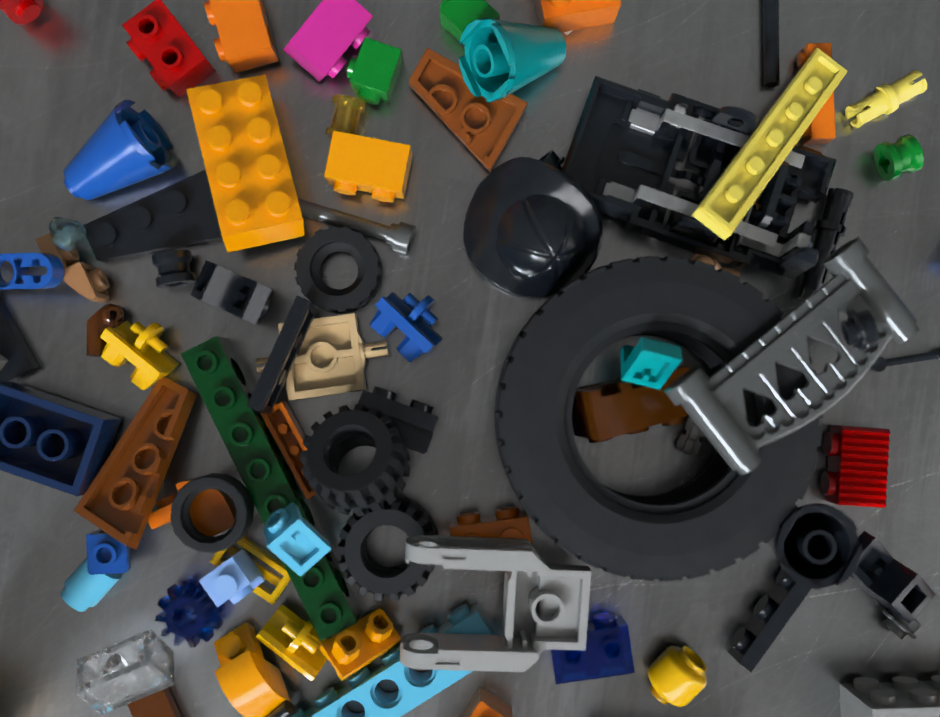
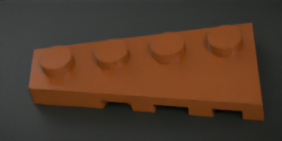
[74,377,197,550]

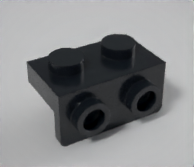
[358,386,439,454]

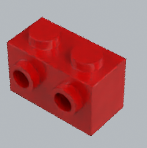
[122,0,216,98]

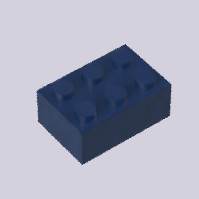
[0,381,122,496]

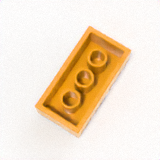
[186,75,305,253]

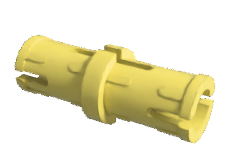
[845,70,927,128]

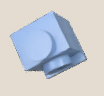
[199,548,266,607]

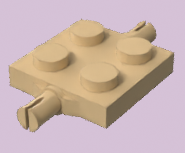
[255,313,389,401]

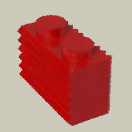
[821,425,891,508]

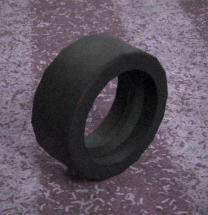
[170,473,254,553]

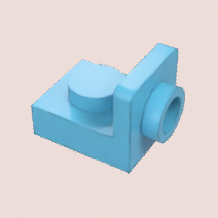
[263,502,331,577]

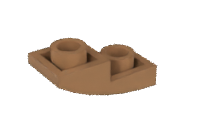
[35,233,111,304]

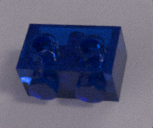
[549,612,635,684]

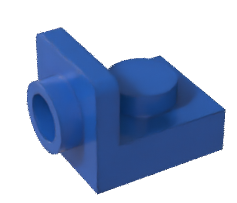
[86,529,143,575]

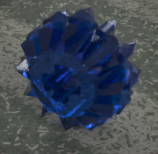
[155,578,225,648]

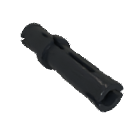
[795,188,854,302]

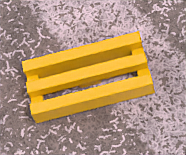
[210,535,291,605]

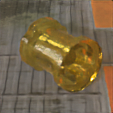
[325,95,366,138]

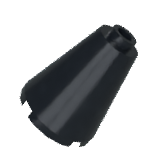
[769,503,862,589]

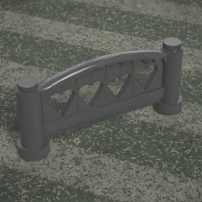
[664,237,919,475]

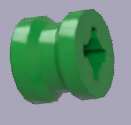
[873,134,924,181]

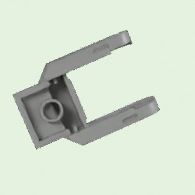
[400,535,591,672]

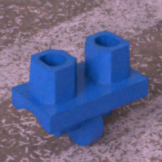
[370,292,443,362]

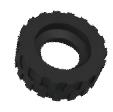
[294,226,383,314]

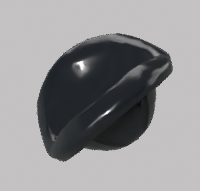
[463,157,603,298]

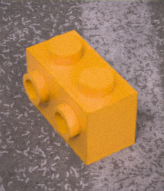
[324,131,413,202]

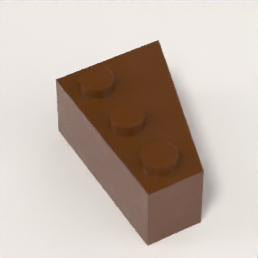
[572,366,689,443]

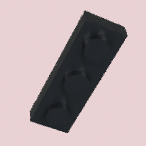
[728,569,811,672]

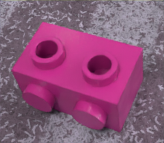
[283,0,373,82]

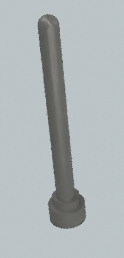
[298,198,416,255]

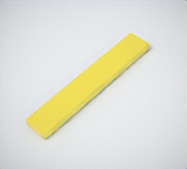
[692,47,848,241]

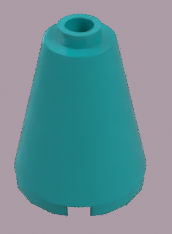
[459,18,567,102]

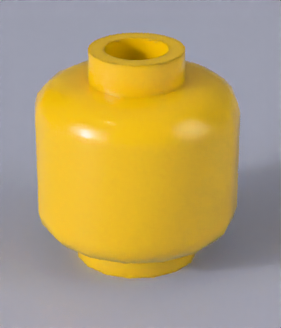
[648,646,707,707]

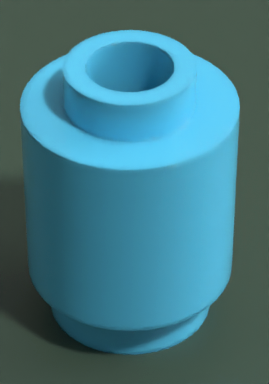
[61,557,121,612]

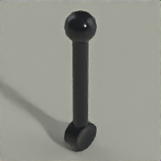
[870,347,940,372]

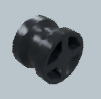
[151,250,196,288]

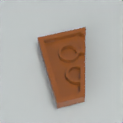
[409,48,528,172]

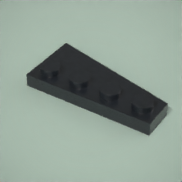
[82,169,223,263]

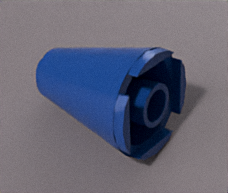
[64,100,177,200]

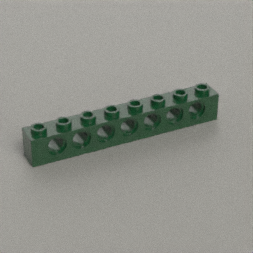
[181,336,362,641]

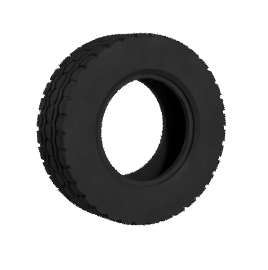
[494,256,823,581]

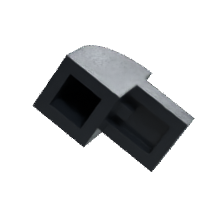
[191,260,273,325]
[850,531,936,624]

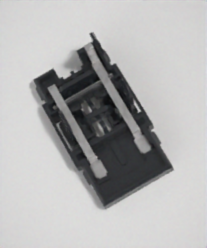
[562,76,837,280]

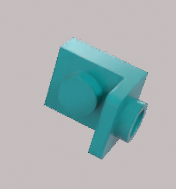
[620,337,682,390]

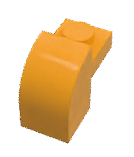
[214,622,291,717]

